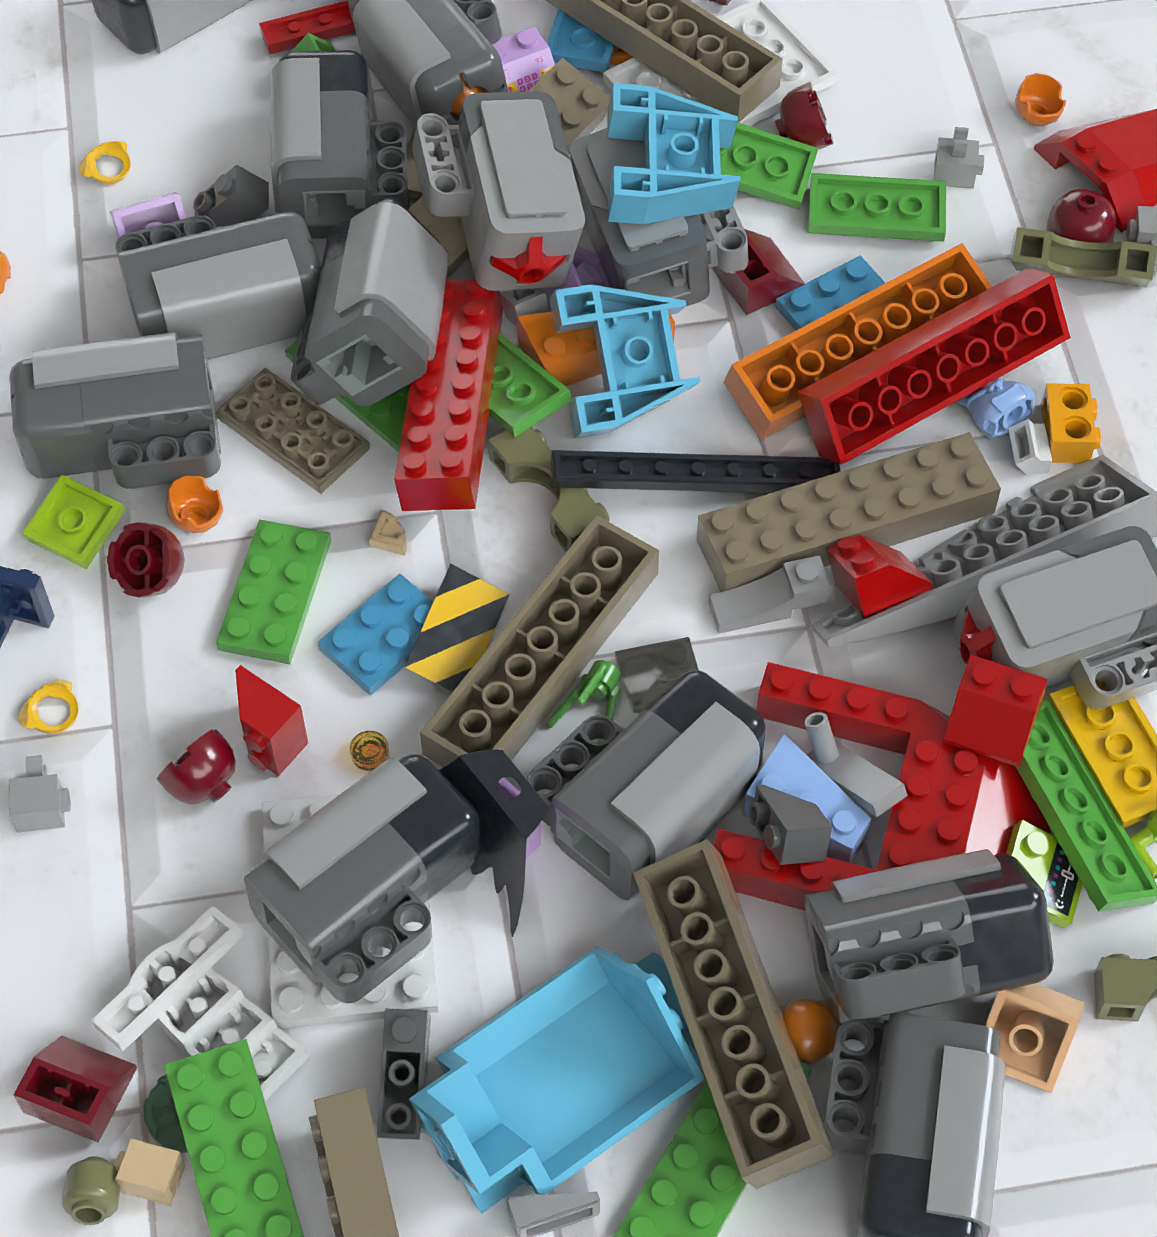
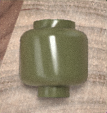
[62,1156,120,1225]

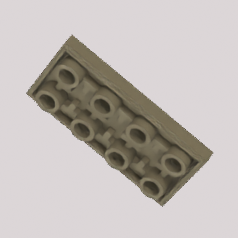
[216,368,370,494]

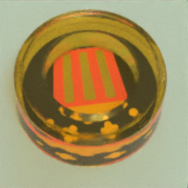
[350,730,389,771]

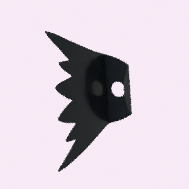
[439,749,548,937]

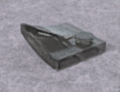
[615,637,699,713]

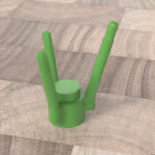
[546,660,622,742]

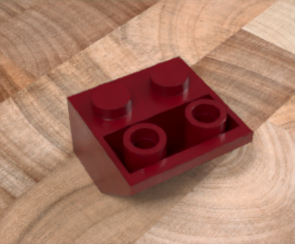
[712,229,805,315]
[13,1036,137,1143]

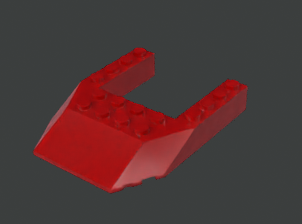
[713,662,1051,911]

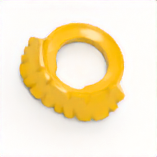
[78,141,131,184]
[18,679,79,734]

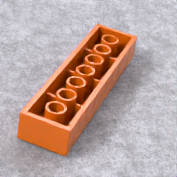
[723,243,993,440]

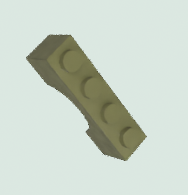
[1010,227,1157,287]
[489,427,610,552]
[1094,954,1157,1021]

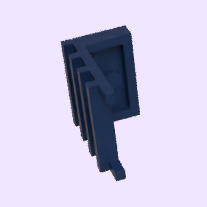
[0,566,55,648]

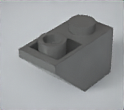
[193,165,269,227]
[749,785,832,865]

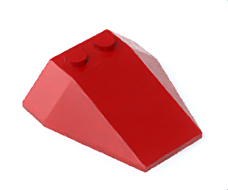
[1034,109,1157,233]

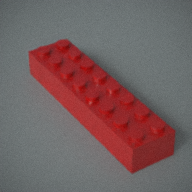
[798,268,1071,465]
[394,278,503,511]

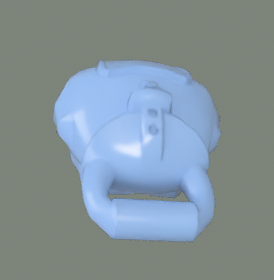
[956,378,1035,440]

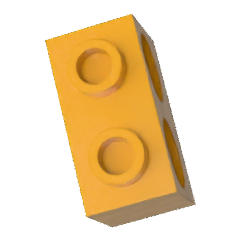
[1041,383,1101,463]

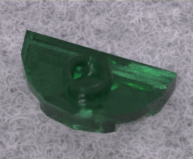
[143,1074,188,1153]

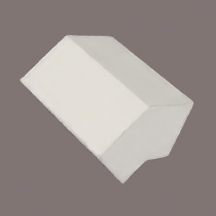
[1008,419,1052,474]

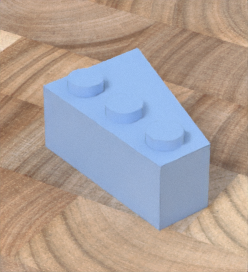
[743,734,871,863]

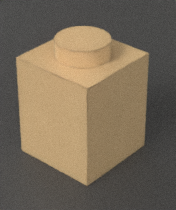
[114,1139,185,1206]

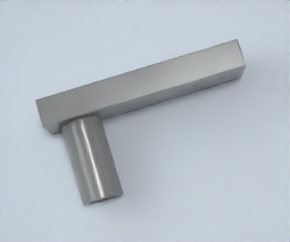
[804,712,907,817]

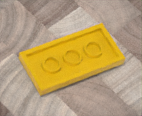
[1047,681,1157,828]

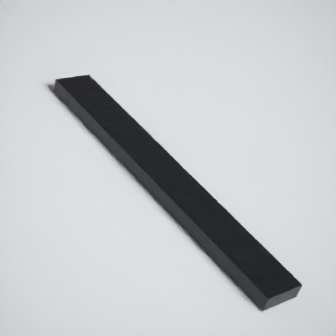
[550,450,841,493]

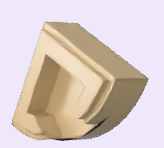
[369,510,407,556]

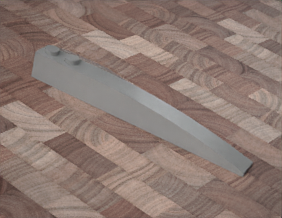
[811,455,1157,647]

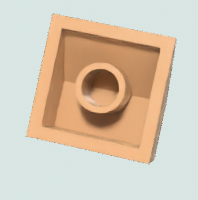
[985,983,1085,1093]

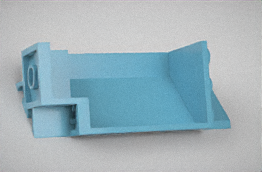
[409,946,705,1214]

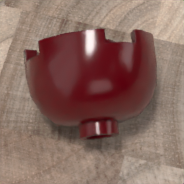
[775,81,834,150]
[1046,189,1117,243]
[107,522,185,598]
[157,729,236,804]

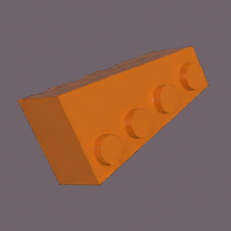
[517,311,675,386]

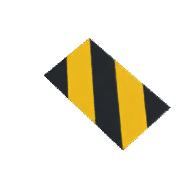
[405,563,510,692]

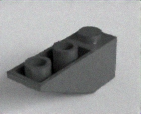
[377,1008,431,1140]

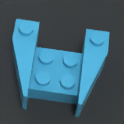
[607,83,740,224]
[549,284,701,438]

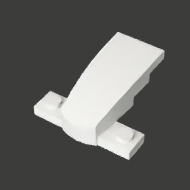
[91,905,309,1101]

